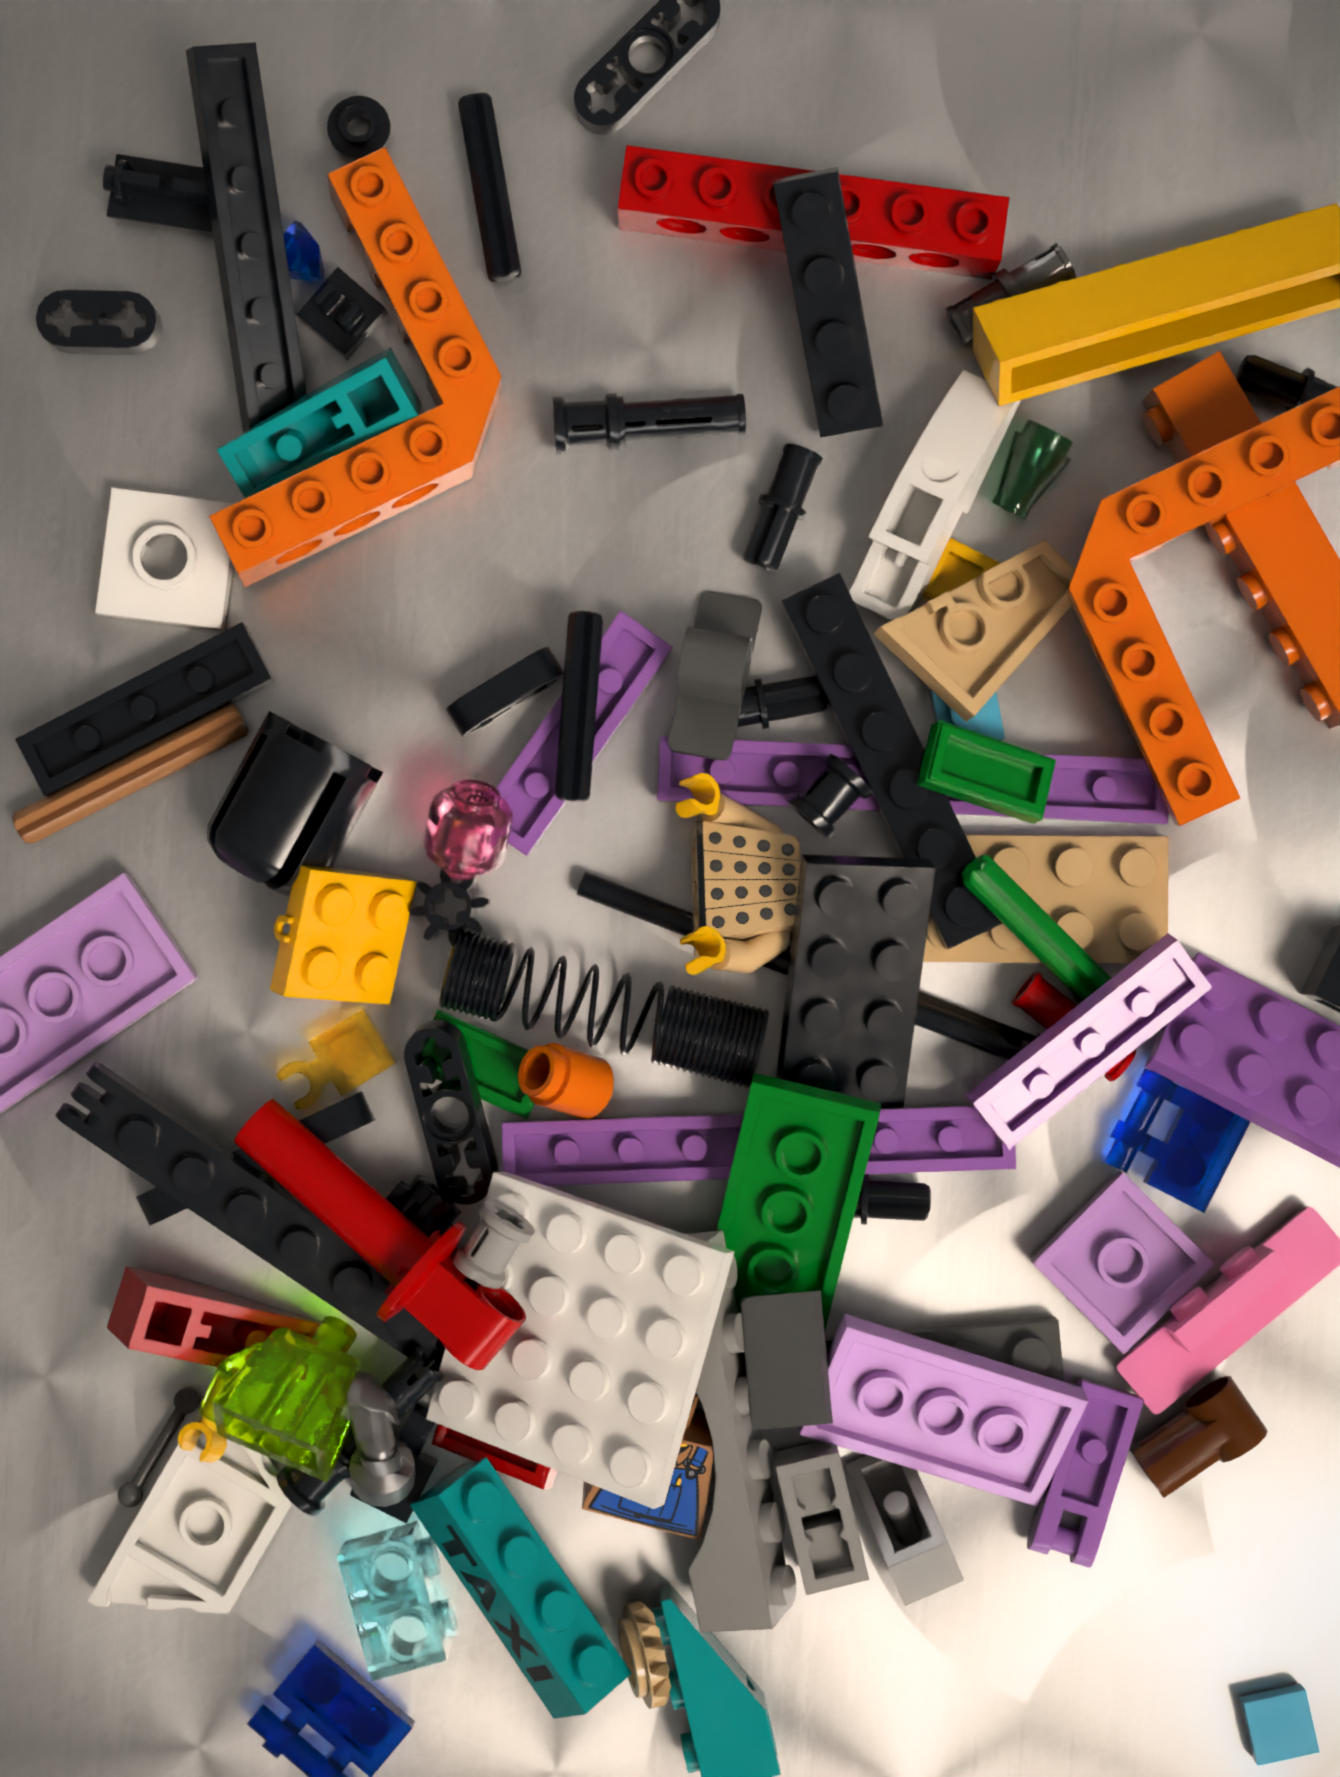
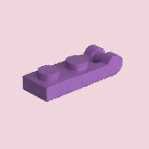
[1027,1377,1144,1568]

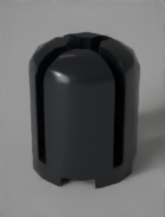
[207,711,384,896]

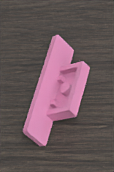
[1115,1206,1340,1414]

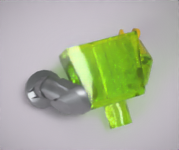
[178,1316,415,1507]

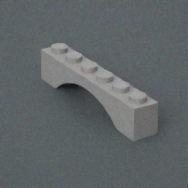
[686,1230,796,1632]

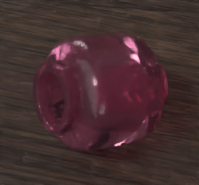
[423,779,513,880]

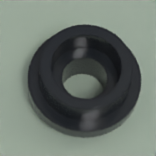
[327,96,391,161]

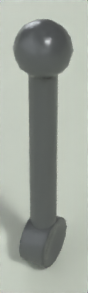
[118,1387,201,1507]

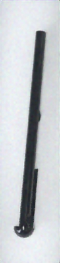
[576,872,1041,1060]

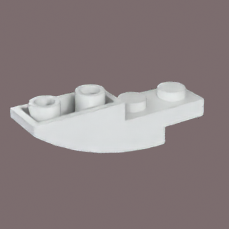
[849,370,1021,620]

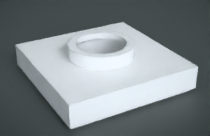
[95,487,235,631]

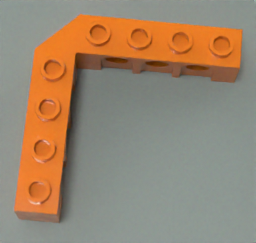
[209,147,501,588]
[1067,386,1340,826]

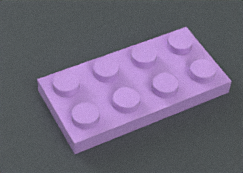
[0,873,200,1114]
[798,1314,1088,1507]

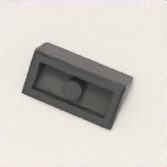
[741,1291,833,1430]

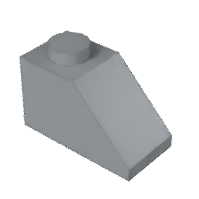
[845,1455,964,1606]

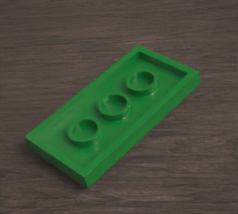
[717,1073,881,1333]

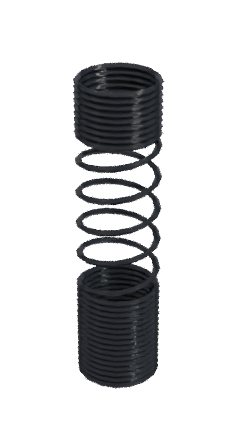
[439,929,769,1088]

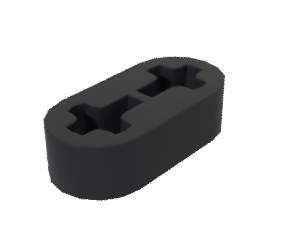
[36,290,162,355]
[446,647,564,737]

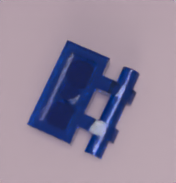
[1104,1068,1250,1213]
[246,1638,415,1777]

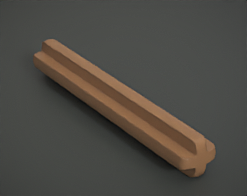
[12,705,249,843]

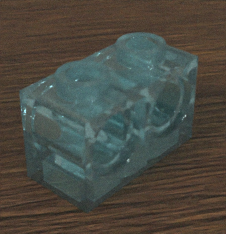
[337,1521,459,1681]

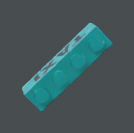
[410,1457,632,1719]

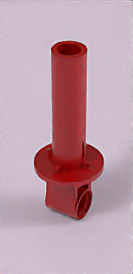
[234,1099,526,1370]

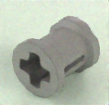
[452,1201,535,1289]

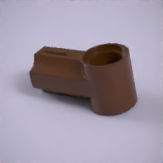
[1129,1376,1268,1498]

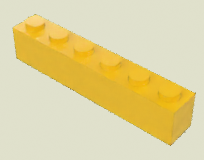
[973,203,1340,406]

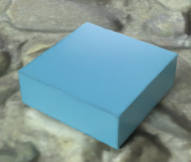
[1239,1683,1320,1766]

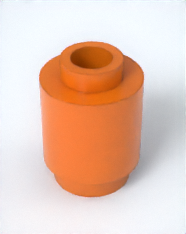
[518,1043,614,1119]

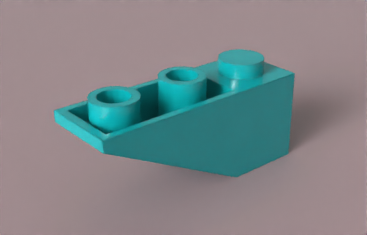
[651,1584,781,1777]

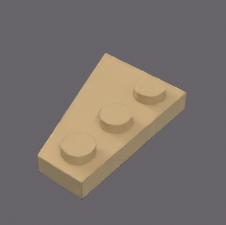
[872,540,1075,722]

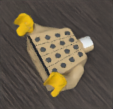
[675,773,801,975]

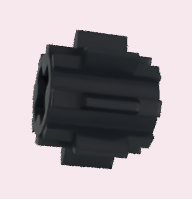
[386,1174,461,1237]

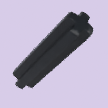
[458,93,521,282]
[555,611,603,802]

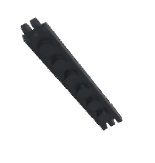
[55,1062,445,1367]

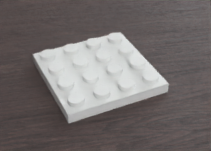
[426,1171,735,1509]

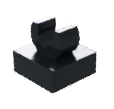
[296,267,388,361]

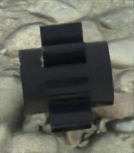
[409,867,491,947]

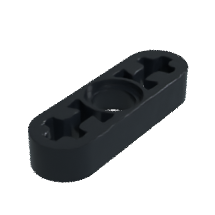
[574,0,721,135]
[404,1020,498,1205]

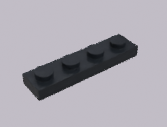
[773,167,883,438]
[15,622,275,796]

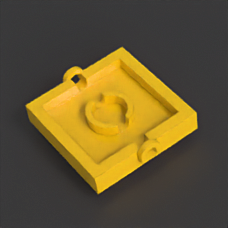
[270,865,417,1005]

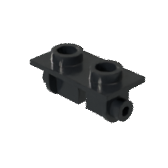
[103,154,213,234]

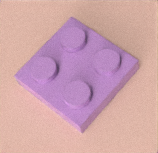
[1029,1171,1214,1354]

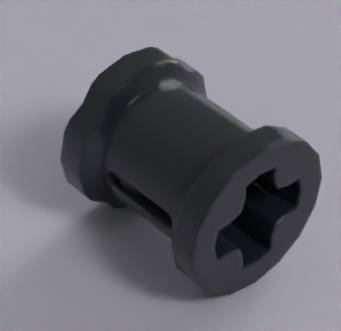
[787,753,873,840]

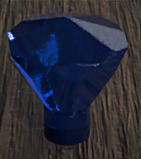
[284,221,325,282]

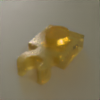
[276,1008,398,1110]

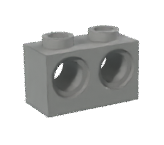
[773,1441,870,1595]

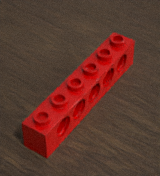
[617,145,1010,280]

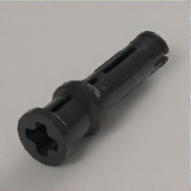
[552,393,746,454]
[277,1346,445,1516]

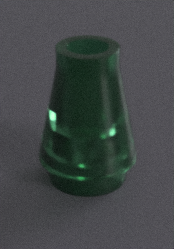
[992,419,1073,520]

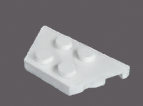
[87,1382,292,1614]

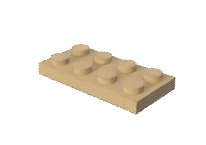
[923,835,1169,963]

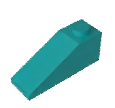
[217,347,422,498]

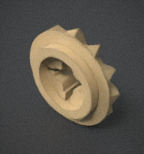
[618,1601,671,1709]

